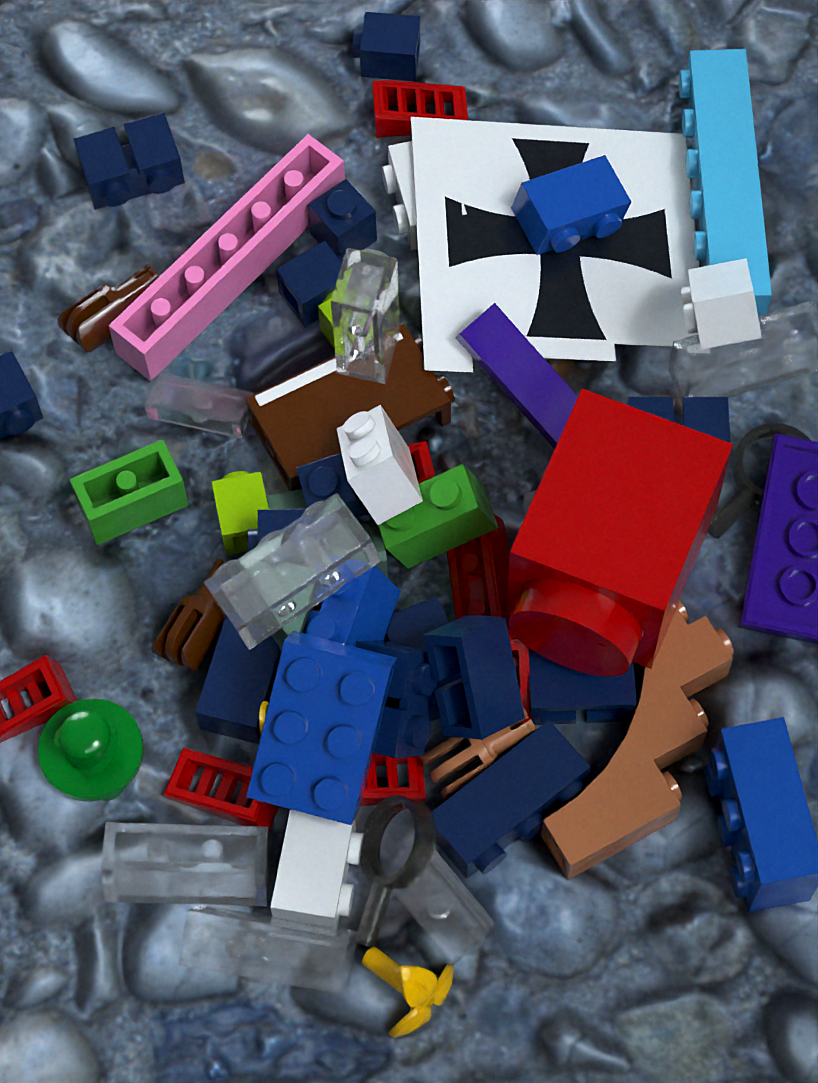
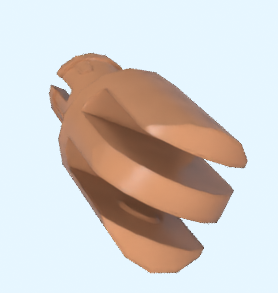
[418,708,537,801]

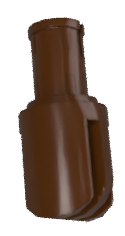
[58,264,160,353]
[151,559,240,672]

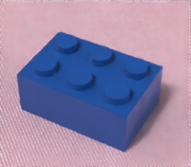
[246,631,397,825]
[704,717,818,913]

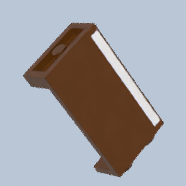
[246,324,455,491]

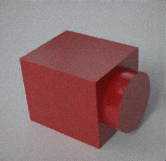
[506,388,733,677]

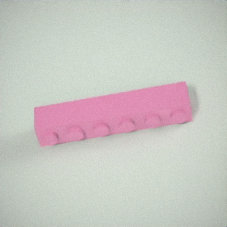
[109,134,345,382]

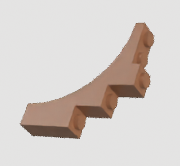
[541,600,734,880]

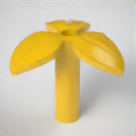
[362,947,454,1038]

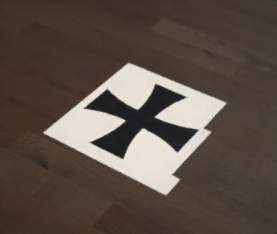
[411,117,708,373]

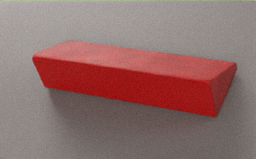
[447,514,517,654]

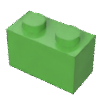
[69,439,189,545]
[378,464,498,569]

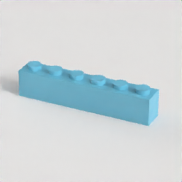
[678,49,772,319]

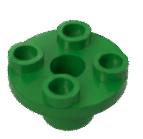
[38,699,144,802]

